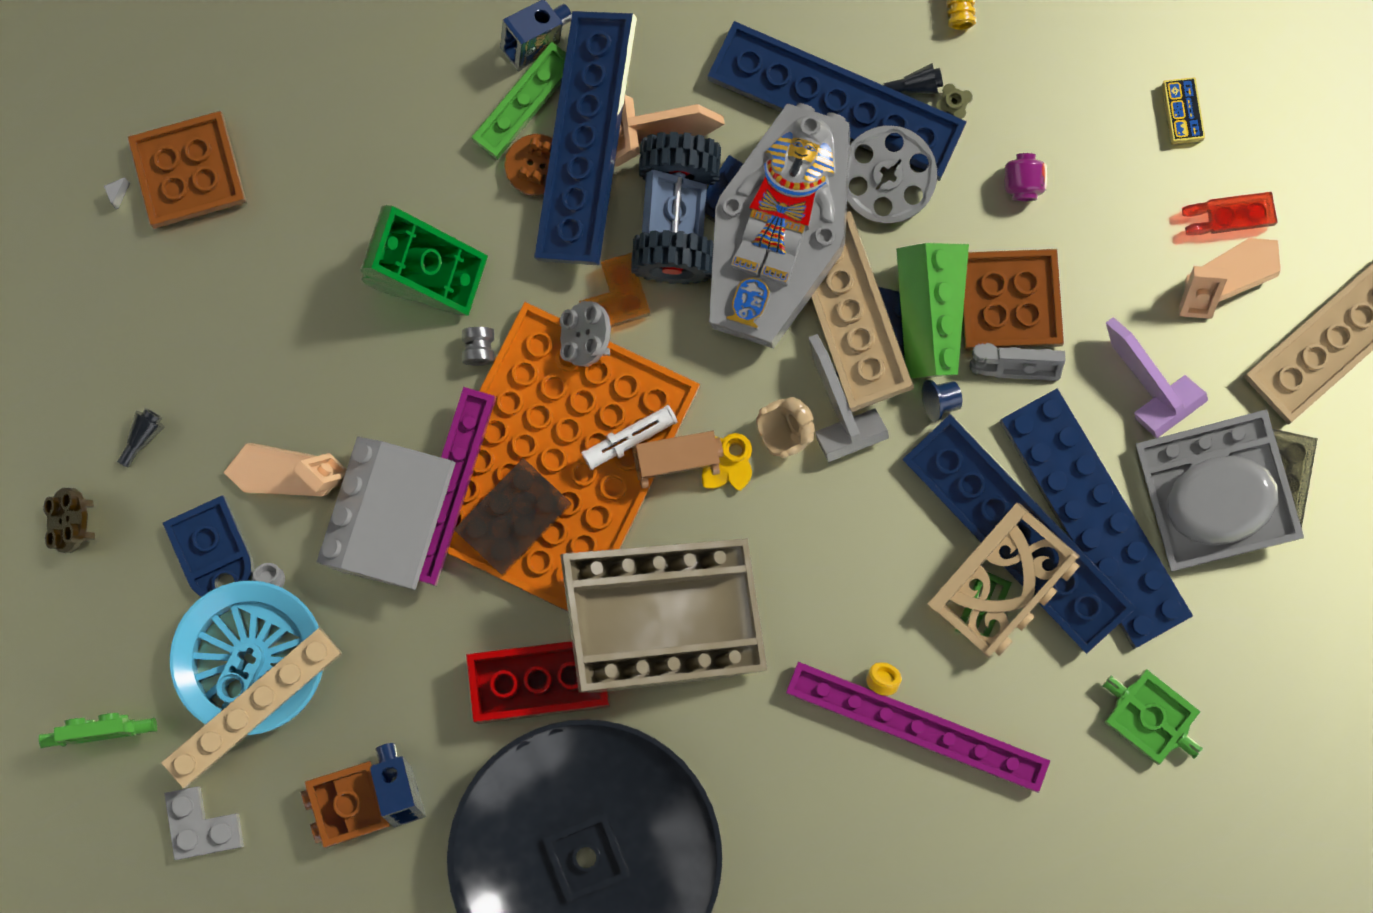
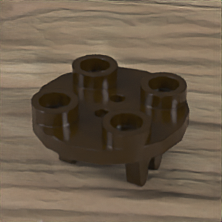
[43,488,95,553]

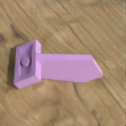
[1106,317,1208,438]

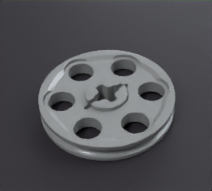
[847,126,937,223]

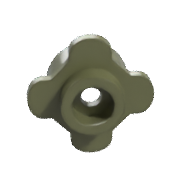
[936,84,973,119]

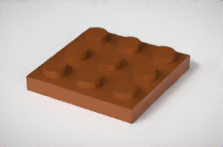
[128,111,247,229]
[963,249,1064,350]

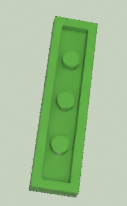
[472,42,566,160]

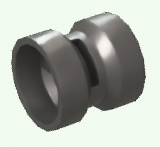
[462,327,495,366]

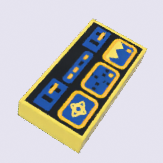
[1162,77,1205,145]

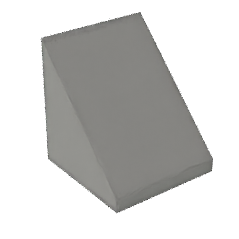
[104,177,130,209]

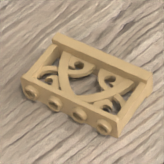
[928,503,1080,658]

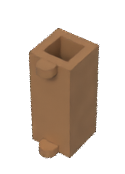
[632,430,723,488]

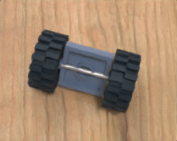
[631,132,721,284]

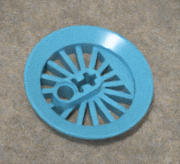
[170,581,323,735]

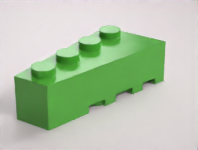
[896,243,969,379]

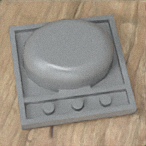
[1136,409,1304,572]

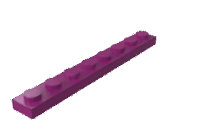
[786,662,1050,793]

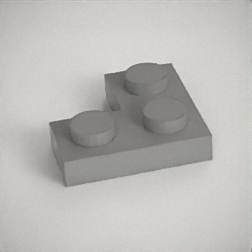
[164,786,244,860]

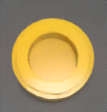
[866,662,902,696]

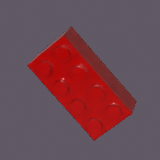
[466,641,610,724]

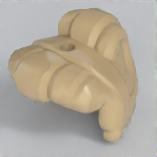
[756,397,815,458]

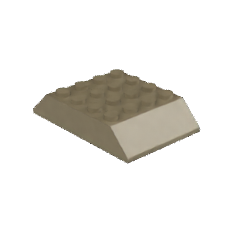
[560,538,767,693]

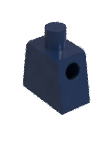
[370,743,426,828]

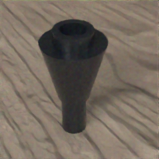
[883,63,944,94]
[117,408,165,468]

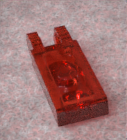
[1182,192,1278,236]

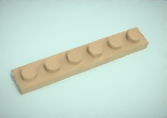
[161,628,342,789]

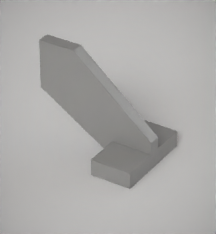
[808,334,889,462]

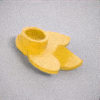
[702,433,752,491]

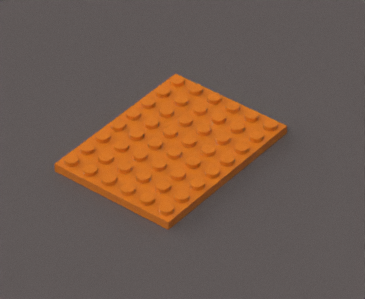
[447,302,700,612]

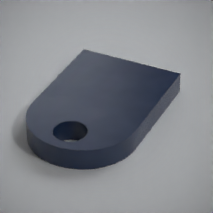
[163,495,254,597]

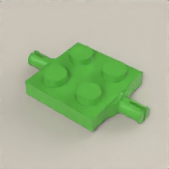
[1102,669,1203,765]
[39,713,157,748]

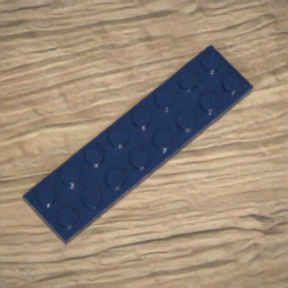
[534,11,637,266]
[708,21,967,181]
[999,388,1193,649]
[902,414,1136,654]

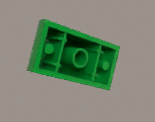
[360,205,488,316]

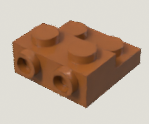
[301,761,390,848]

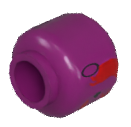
[1004,153,1047,201]

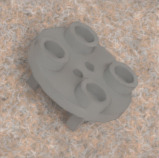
[560,301,611,366]

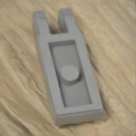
[969,343,1065,381]

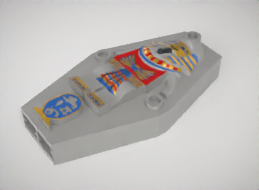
[709,103,850,349]

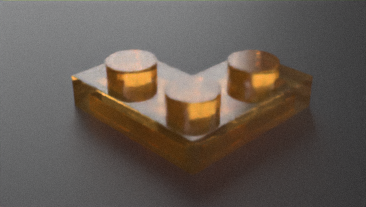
[579,253,651,328]

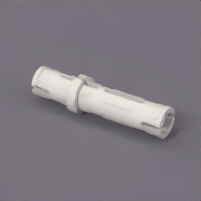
[581,405,678,470]

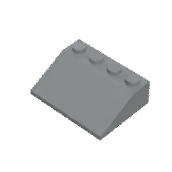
[317,436,456,590]

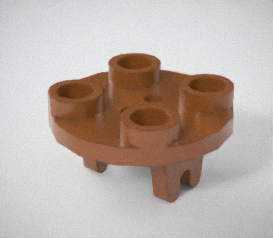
[504,134,553,197]

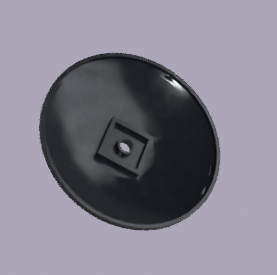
[447,719,722,913]

